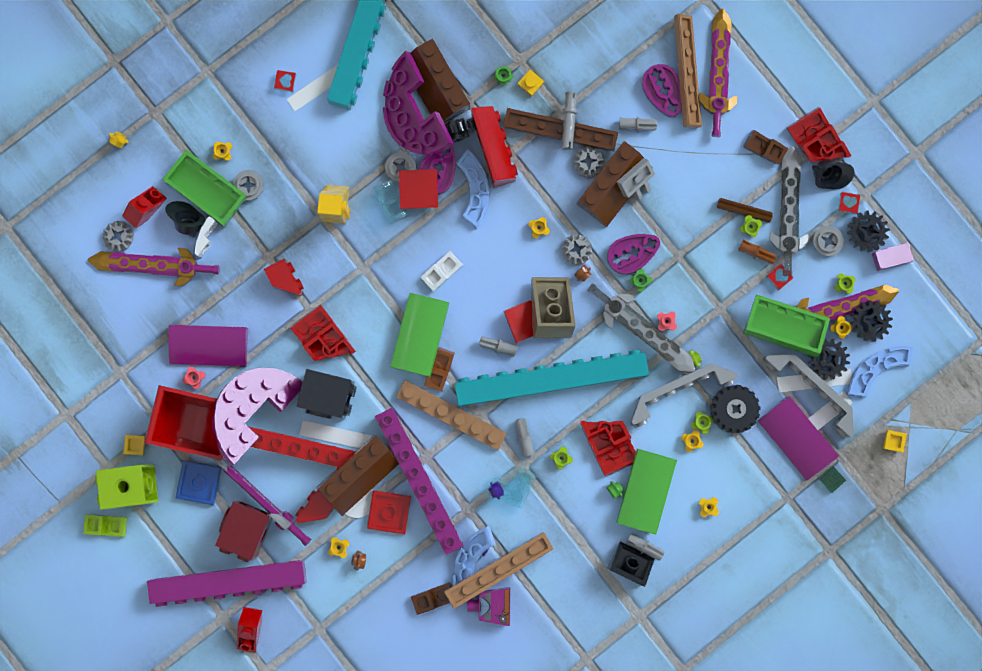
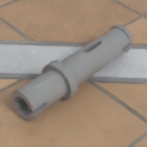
[561,91,578,150]

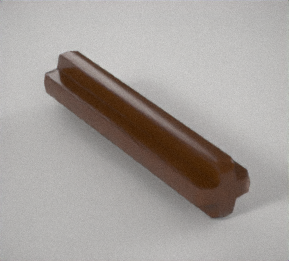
[717,198,773,223]

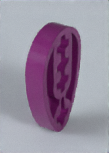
[642,64,681,118]
[418,145,456,195]
[607,234,660,275]

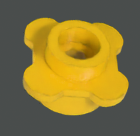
[108,131,129,148]
[213,141,232,161]
[528,217,550,238]
[830,316,853,339]
[681,430,703,452]
[699,497,719,517]
[328,537,349,558]

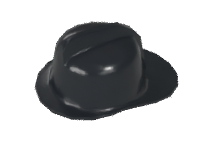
[812,159,855,190]
[165,201,205,238]

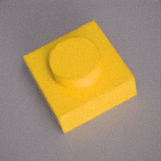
[518,70,544,97]
[883,430,907,453]
[123,435,146,455]

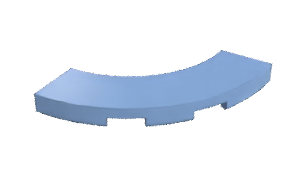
[456,149,489,228]
[846,346,913,398]
[453,526,496,585]

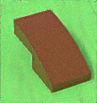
[424,347,455,391]

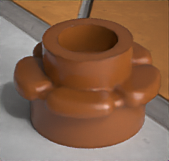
[574,265,591,282]

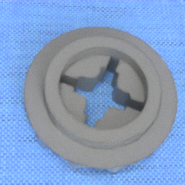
[573,146,604,177]
[385,152,416,182]
[233,170,264,201]
[102,221,134,252]
[812,226,844,257]
[562,234,592,265]

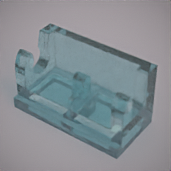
[373,180,409,225]

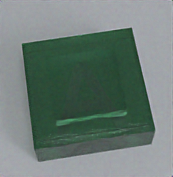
[818,466,846,493]

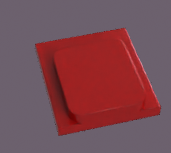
[503,300,533,343]

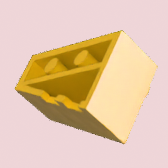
[318,185,351,224]

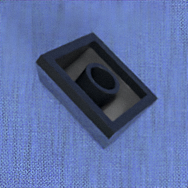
[607,541,655,587]

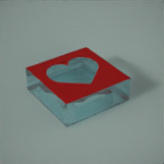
[274,70,297,93]
[838,192,860,214]
[766,264,794,291]

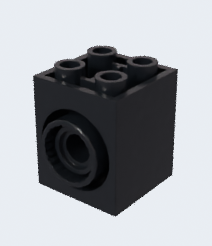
[296,369,357,419]

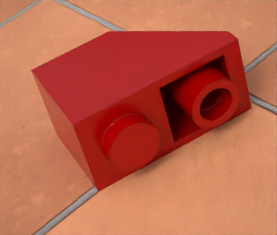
[122,186,167,228]
[264,259,304,296]
[295,490,334,523]
[237,607,263,653]

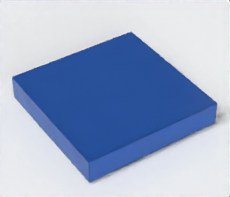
[176,460,222,505]

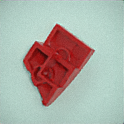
[786,107,852,162]
[290,304,356,361]
[580,421,636,477]

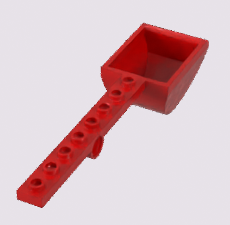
[144,385,355,467]

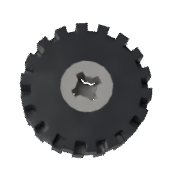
[710,385,761,433]

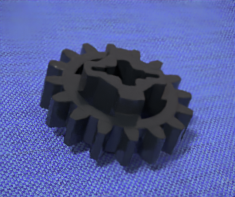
[445,118,477,142]
[847,210,890,253]
[850,300,893,342]
[807,338,850,380]

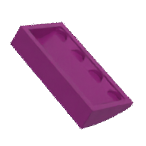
[169,325,248,366]
[758,396,839,480]

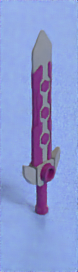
[214,459,312,546]

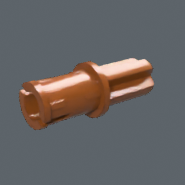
[738,239,777,264]

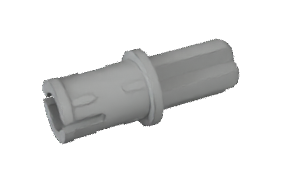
[619,117,657,132]
[479,336,518,357]
[515,418,535,457]
[626,533,664,561]

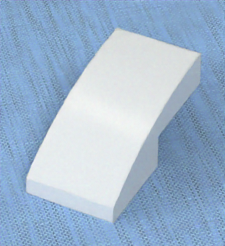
[195,216,218,258]
[421,251,463,291]

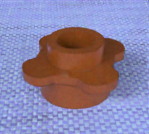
[351,550,366,571]

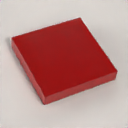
[399,169,439,209]
[367,490,411,534]

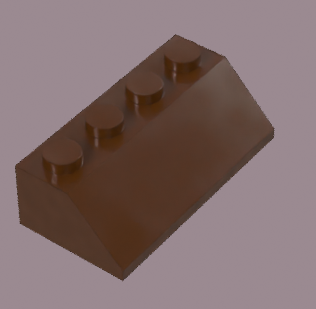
[410,38,470,123]
[577,141,653,227]
[316,435,399,516]

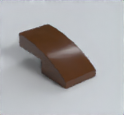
[743,130,788,165]
[411,582,451,615]

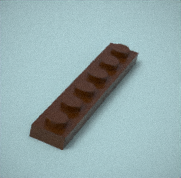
[503,108,618,152]

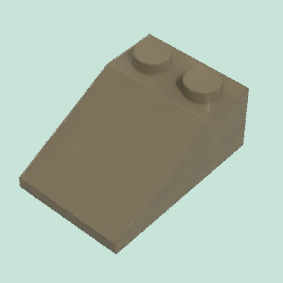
[531,277,576,338]

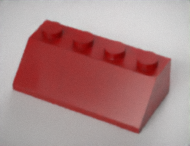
[471,106,518,188]

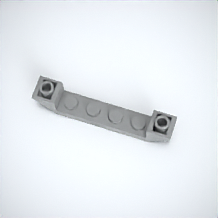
[763,355,854,438]
[630,364,738,427]

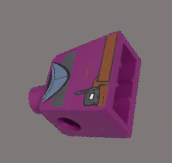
[467,587,510,626]

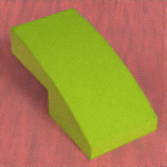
[83,515,127,537]

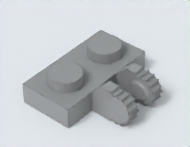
[617,158,655,200]

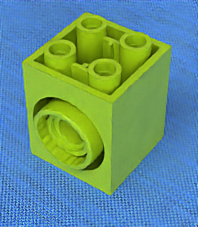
[95,464,159,510]

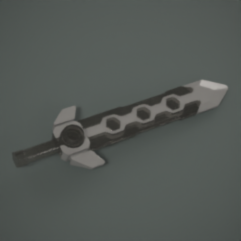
[770,146,808,277]
[587,283,695,372]

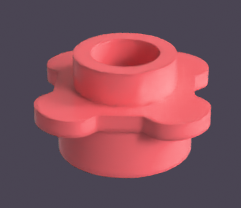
[657,312,677,331]
[183,367,205,389]

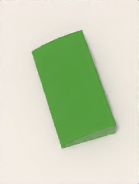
[163,150,247,227]
[390,293,449,377]
[743,294,830,358]
[616,449,677,535]

